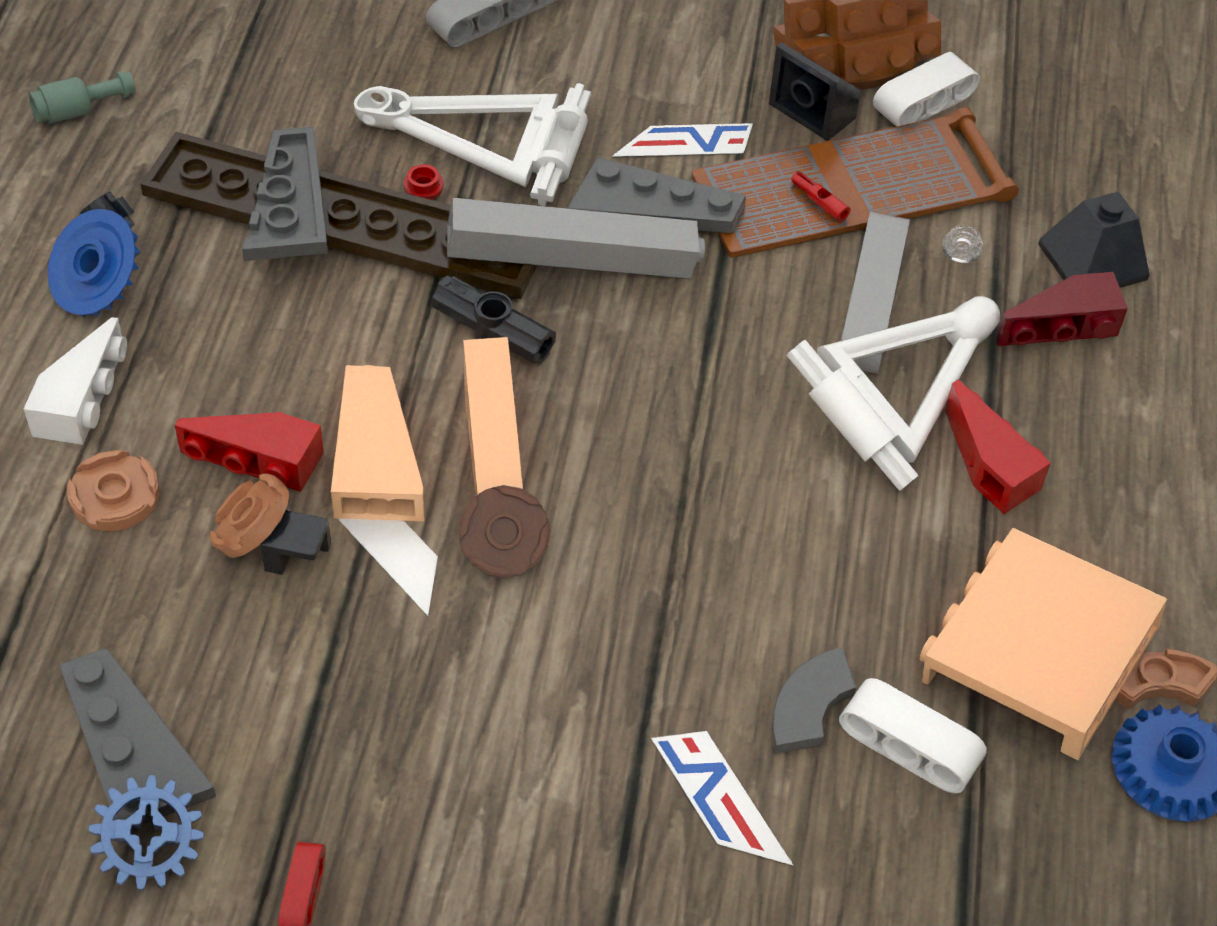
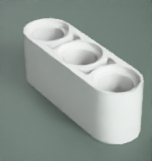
[873,52,980,127]
[839,678,987,793]

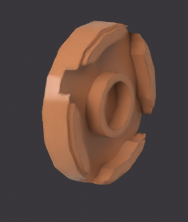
[67,450,160,532]
[210,473,289,558]

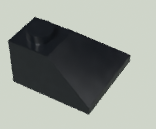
[769,42,861,141]
[1038,191,1150,288]

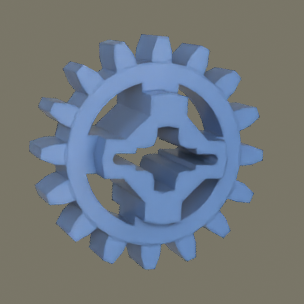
[88,775,204,891]

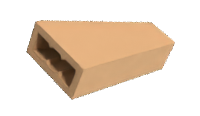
[463,337,523,496]
[331,365,425,522]

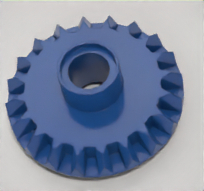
[48,209,141,317]
[1111,704,1217,822]

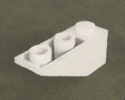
[24,317,127,445]

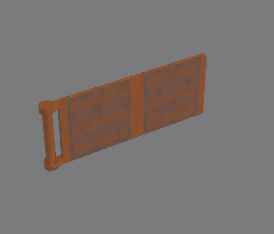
[692,107,1019,258]

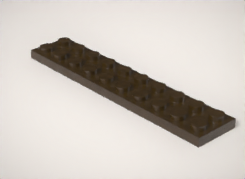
[140,132,538,299]

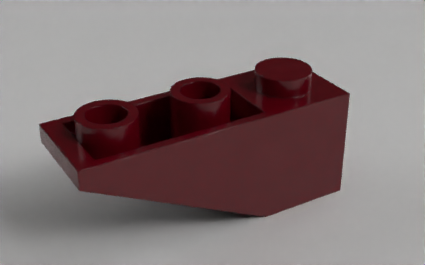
[996,272,1128,346]

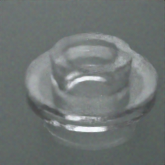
[942,225,983,263]

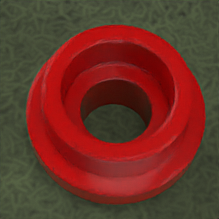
[404,164,444,200]

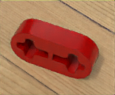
[278,841,326,926]

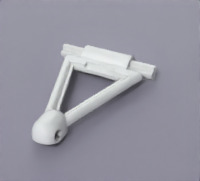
[354,83,591,206]
[786,296,1001,491]

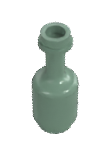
[28,71,136,124]

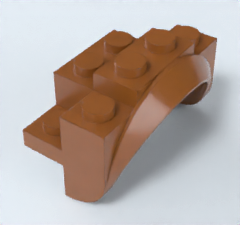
[773,0,941,90]

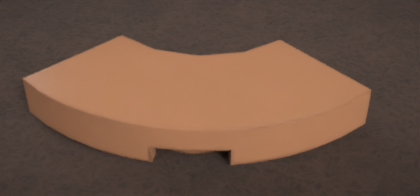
[1115,649,1217,709]

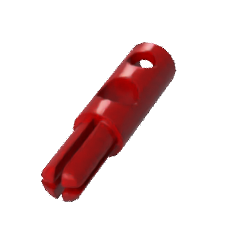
[791,171,851,222]

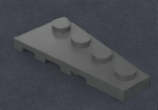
[242,127,328,261]
[567,157,746,233]
[59,648,216,825]

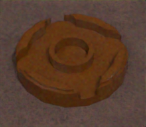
[458,485,551,578]

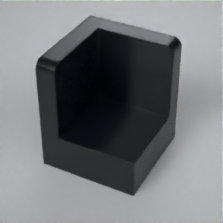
[260,510,331,575]

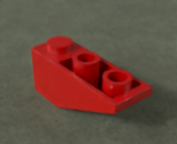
[945,379,1051,514]
[175,412,324,492]

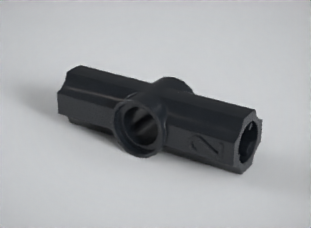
[432,276,556,364]

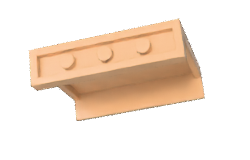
[920,528,1167,760]

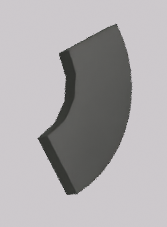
[772,648,856,754]

